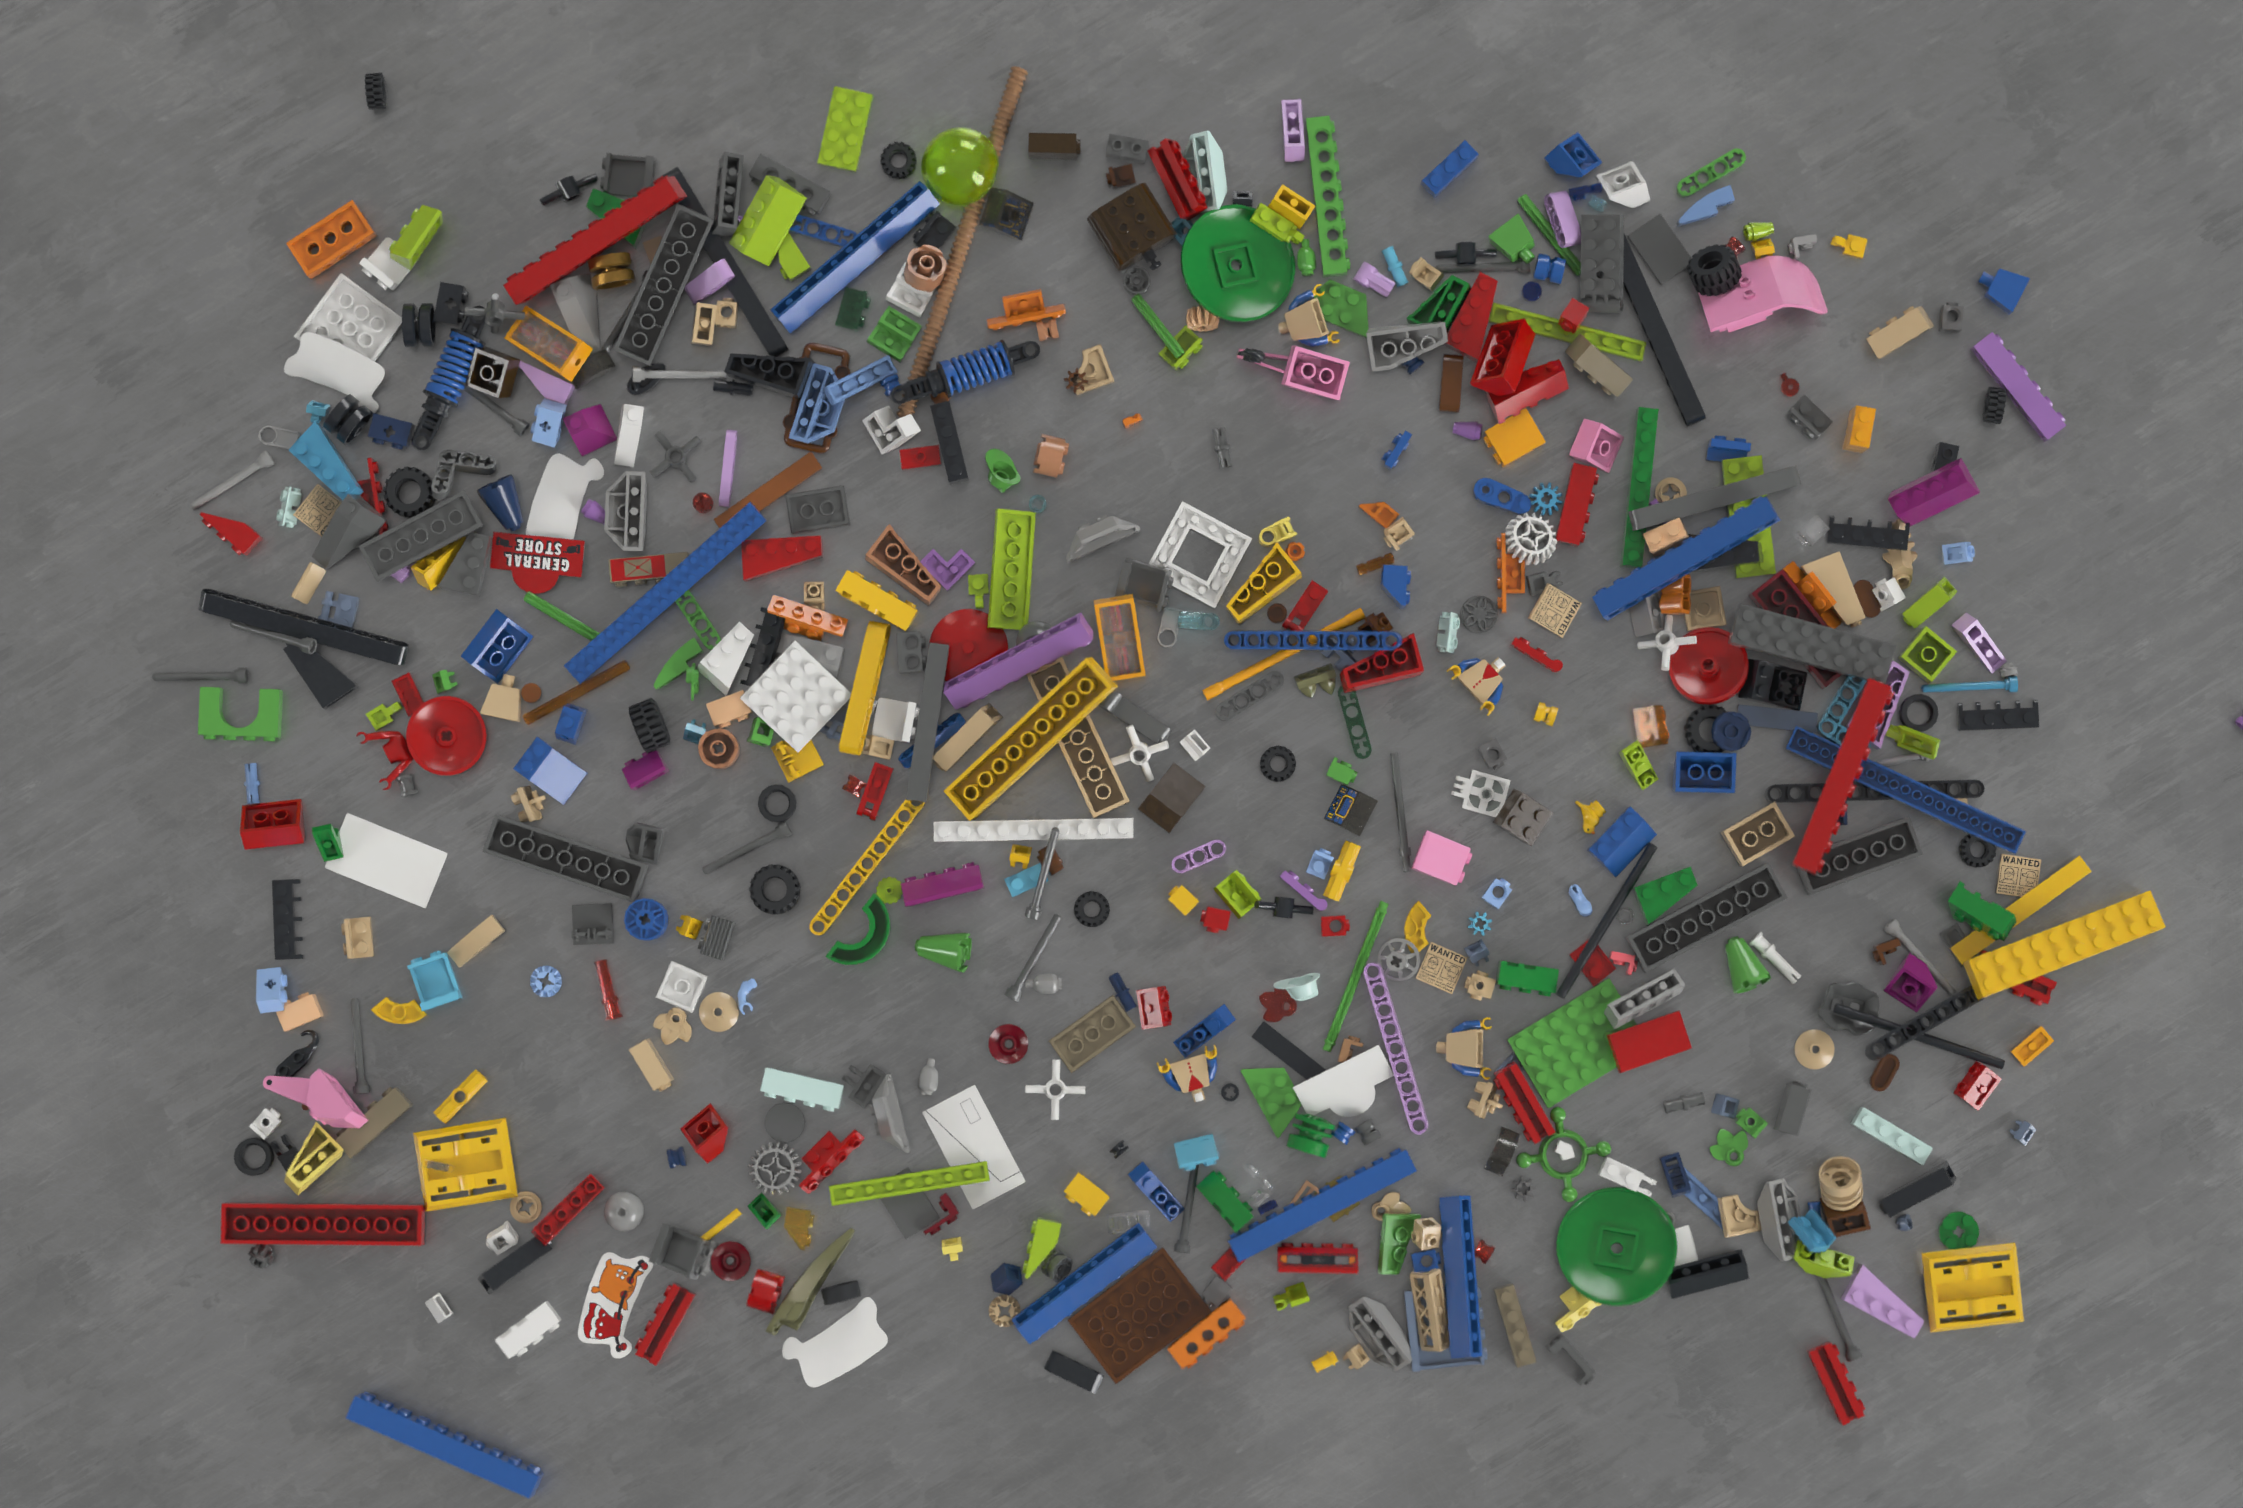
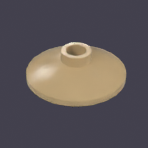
[699,992,739,1032]
[1794,1029,1835,1069]

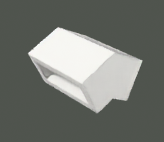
[1179,729,1210,762]
[1553,1140,1575,1160]
[425,1293,453,1323]

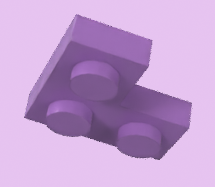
[920,549,975,591]

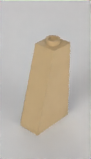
[1800,552,1866,628]
[933,703,1003,772]

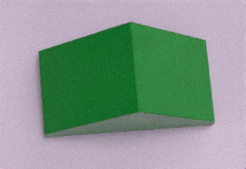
[747,1192,783,1230]

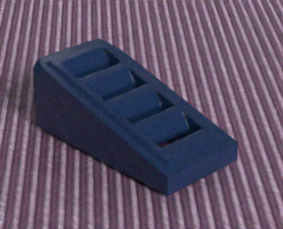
[1660,1152,1691,1198]

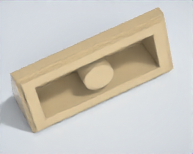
[291,562,326,604]

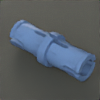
[244,763,260,804]

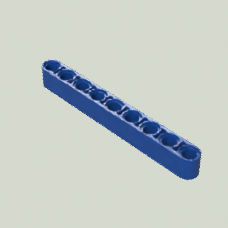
[1224,630,1402,650]

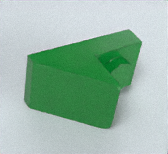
[312,823,344,862]

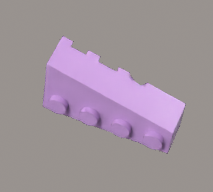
[1845,660,1910,750]
[1841,1264,1924,1339]

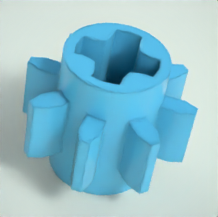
[1468,912,1492,936]

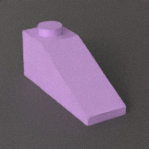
[1282,99,1305,162]
[519,361,575,405]
[1951,613,2007,674]

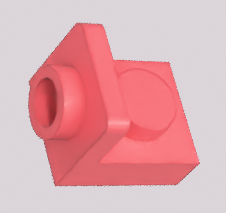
[1609,951,1638,975]

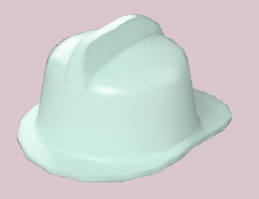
[1273,973,1320,1001]

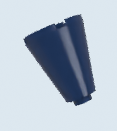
[477,474,524,532]

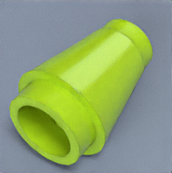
[1743,222,1774,242]

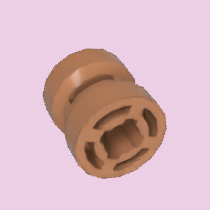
[1036,318,1059,341]

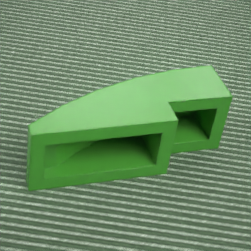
[653,638,704,690]

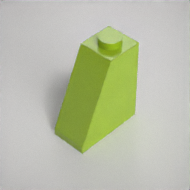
[1902,576,1957,629]

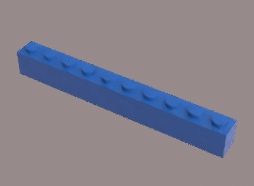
[770,181,940,333]
[1592,496,1780,621]
[1227,1148,1417,1262]

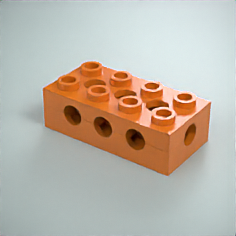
[286,200,377,279]
[1167,1297,1246,1369]

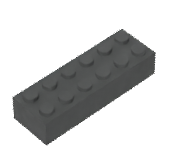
[1794,817,1923,895]

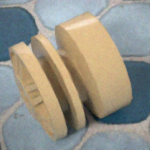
[1818,1156,1863,1211]

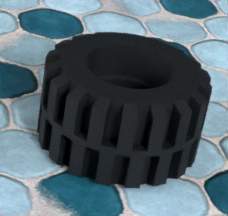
[1687,244,1742,296]
[383,466,435,518]
[629,698,670,753]
[1684,705,1729,753]
[749,864,801,915]

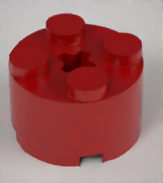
[746,1269,785,1315]

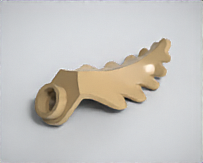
[1882,519,1918,589]

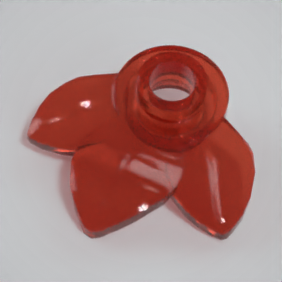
[1259,988,1297,1022]

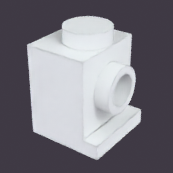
[1872,578,1906,612]
[249,1108,283,1139]
[486,1220,519,1256]

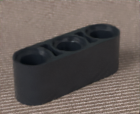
[1044,1350,1104,1394]

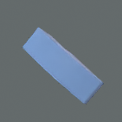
[1677,185,1735,227]

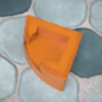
[1122,413,1143,429]

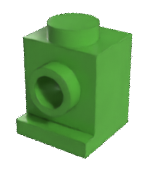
[747,717,774,747]
[1326,757,1358,785]
[1735,1107,1768,1138]

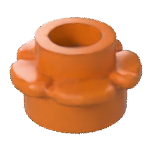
[1285,542,1305,561]

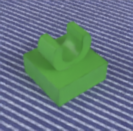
[432,669,457,694]

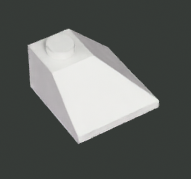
[1596,161,1651,208]

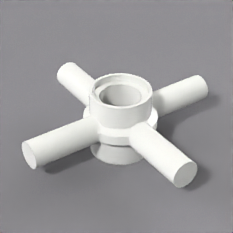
[1637,615,1697,671]
[1111,725,1169,782]
[1025,1060,1086,1120]

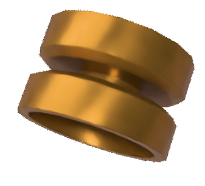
[587,252,636,290]

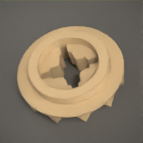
[1655,477,1687,503]
[510,1191,542,1223]
[989,1295,1021,1327]

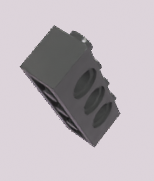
[712,152,744,237]
[749,154,831,215]

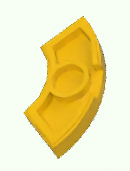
[371,997,427,1024]

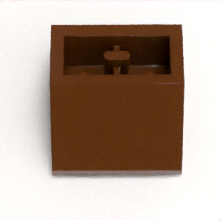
[1819,1198,1871,1237]

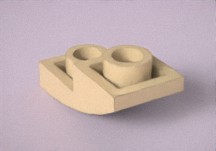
[804,582,825,611]

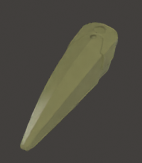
[765,1228,855,1336]

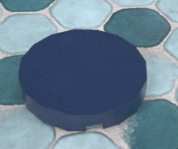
[1711,711,1751,751]

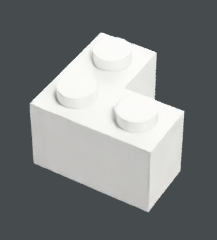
[862,406,921,454]

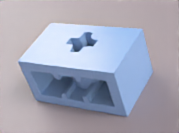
[530,398,567,448]
[256,967,288,1013]

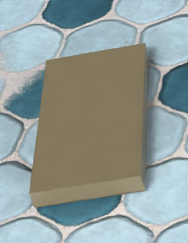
[1049,995,1136,1073]

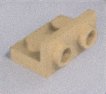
[341,917,374,959]

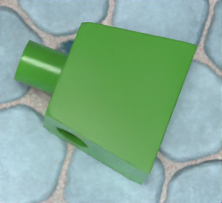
[1488,214,1535,264]

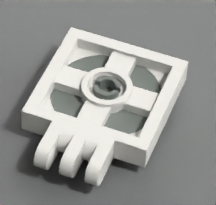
[1451,770,1511,818]

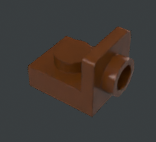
[1105,164,1136,189]
[1872,938,1901,965]

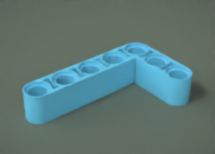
[1817,676,1871,748]

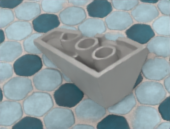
[550,273,601,360]
[1366,322,1448,372]
[775,633,845,679]

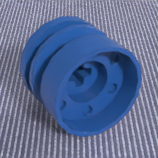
[624,898,669,941]

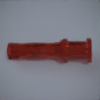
[594,959,623,1021]

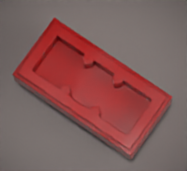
[899,445,941,470]
[391,672,424,717]
[1210,1247,1246,1281]

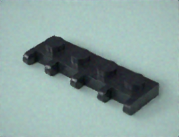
[1827,515,1910,551]
[740,607,785,686]
[1957,700,2039,731]
[272,879,303,960]

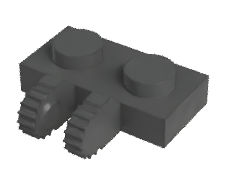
[842,1064,886,1108]

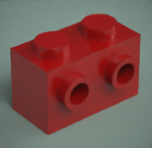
[1200,906,1231,934]

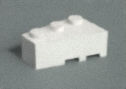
[495,1301,562,1359]

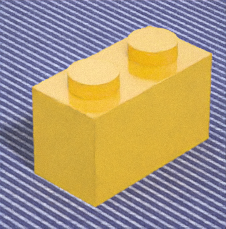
[1268,184,1315,230]
[1168,885,1199,916]
[1064,1172,1110,1216]

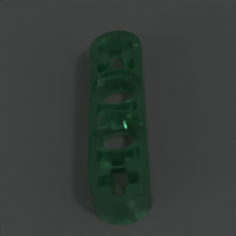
[1337,685,1372,759]

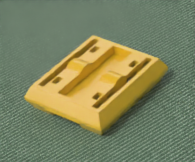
[413,1118,518,1212]
[1922,1242,2024,1333]

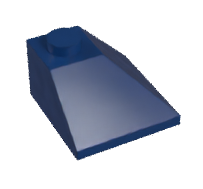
[1544,132,1603,177]

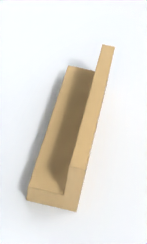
[1410,1269,1450,1352]

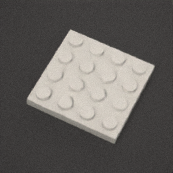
[294,273,402,361]
[740,640,851,752]

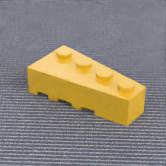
[835,570,918,632]

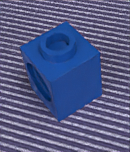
[1410,1248,1442,1273]

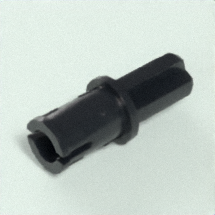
[713,378,753,396]

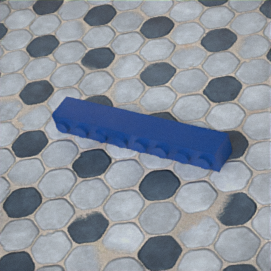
[1439,1196,1482,1359]
[1011,1223,1157,1344]

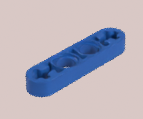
[789,214,857,247]
[898,713,966,768]

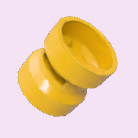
[1533,702,1558,726]

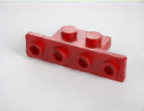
[357,457,389,535]
[799,1129,865,1194]

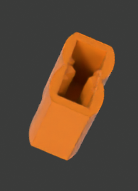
[1659,574,1691,615]

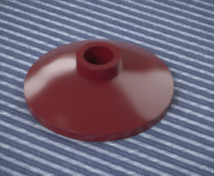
[989,1024,1028,1064]
[711,1241,751,1281]

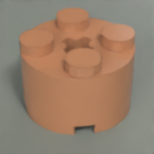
[904,245,947,292]
[1033,434,1069,478]
[698,728,740,769]

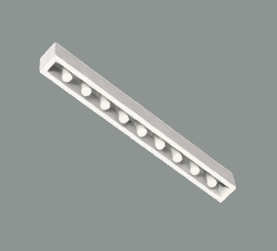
[933,818,1134,842]

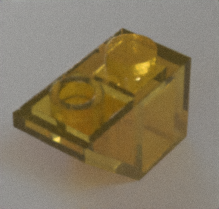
[784,1206,815,1250]

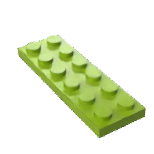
[1721,455,1776,578]
[988,508,1036,631]

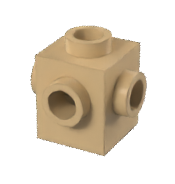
[1464,971,1496,1001]
[1411,1217,1442,1251]

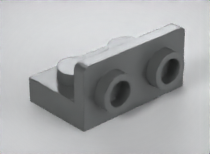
[1787,395,1833,439]

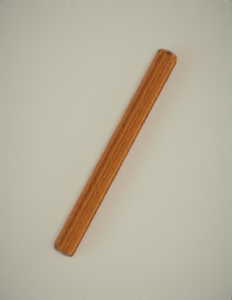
[523,660,630,725]

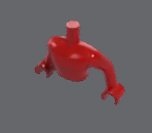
[356,731,413,790]

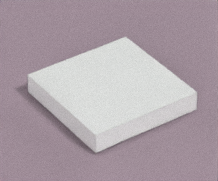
[656,961,709,1013]

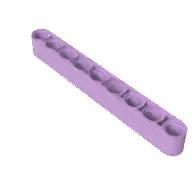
[1364,962,1429,1135]

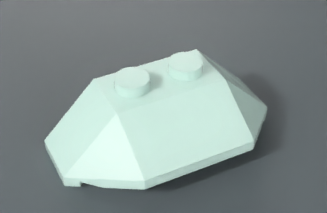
[1182,131,1228,213]

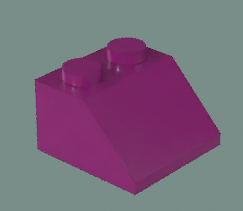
[622,750,669,790]

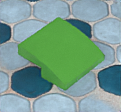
[867,306,922,362]

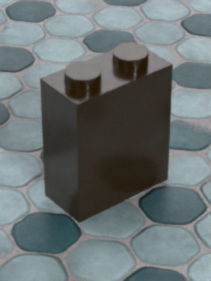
[1028,133,1081,160]

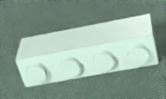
[760,1067,845,1112]
[1850,1107,1933,1165]

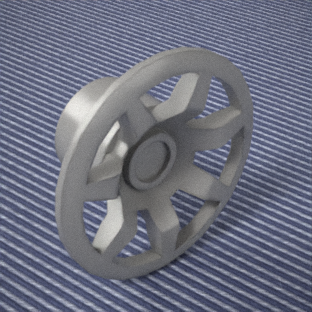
[1377,938,1420,981]

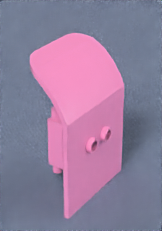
[1698,256,1828,333]

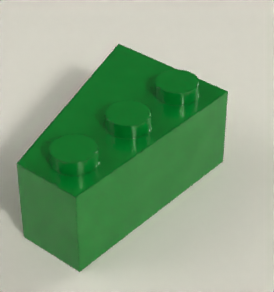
[1406,275,1471,333]
[1633,867,1698,925]

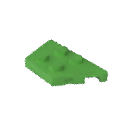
[1314,279,1369,338]
[1240,1068,1302,1138]

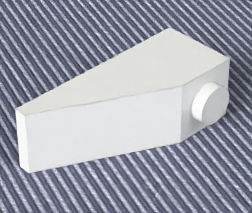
[614,404,644,467]

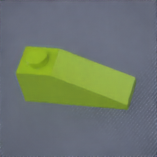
[778,232,811,282]

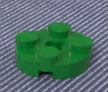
[1938,1211,1979,1250]

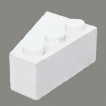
[697,622,754,696]

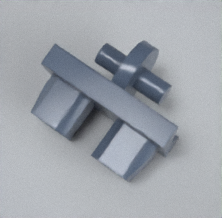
[1321,636,1357,671]

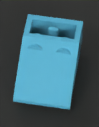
[1174,1134,1219,1171]

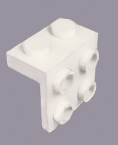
[359,237,417,291]
[872,698,920,743]

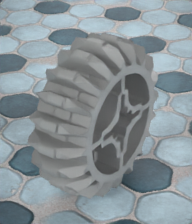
[748,1142,802,1196]

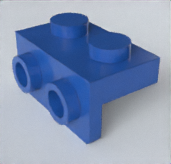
[1706,436,1751,462]

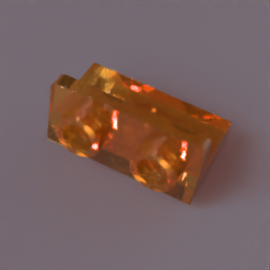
[1633,705,1669,748]

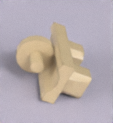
[511,785,546,822]
[1467,1081,1503,1119]

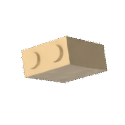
[629,1039,674,1092]

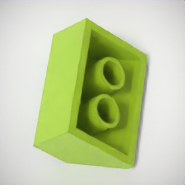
[389,205,443,271]

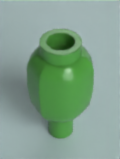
[1297,239,1316,276]

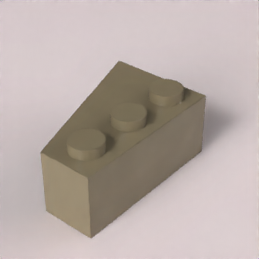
[1565,333,1633,398]

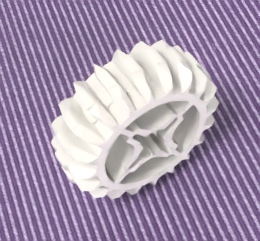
[1505,512,1557,566]

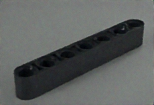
[1865,985,1984,1061]

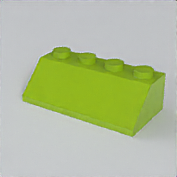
[729,175,807,266]

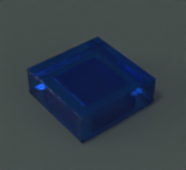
[1257,1199,1278,1215]

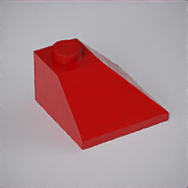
[680,1103,728,1163]

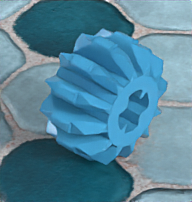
[1529,482,1563,516]

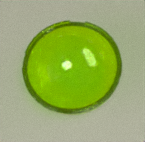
[921,127,999,206]

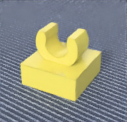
[941,1237,963,1261]

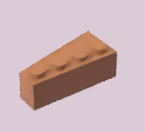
[865,524,941,607]

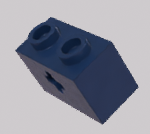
[368,413,415,450]

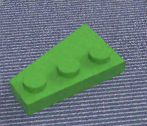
[1378,1213,1421,1275]

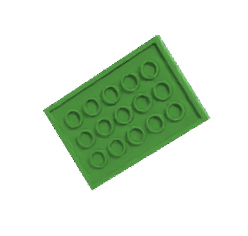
[1506,978,1637,1108]

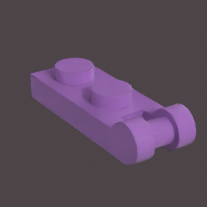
[1279,870,1327,911]

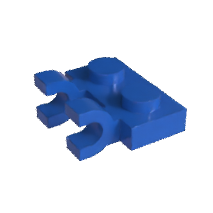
[1381,430,1412,470]

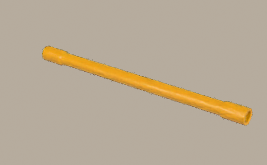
[1202,607,1366,701]

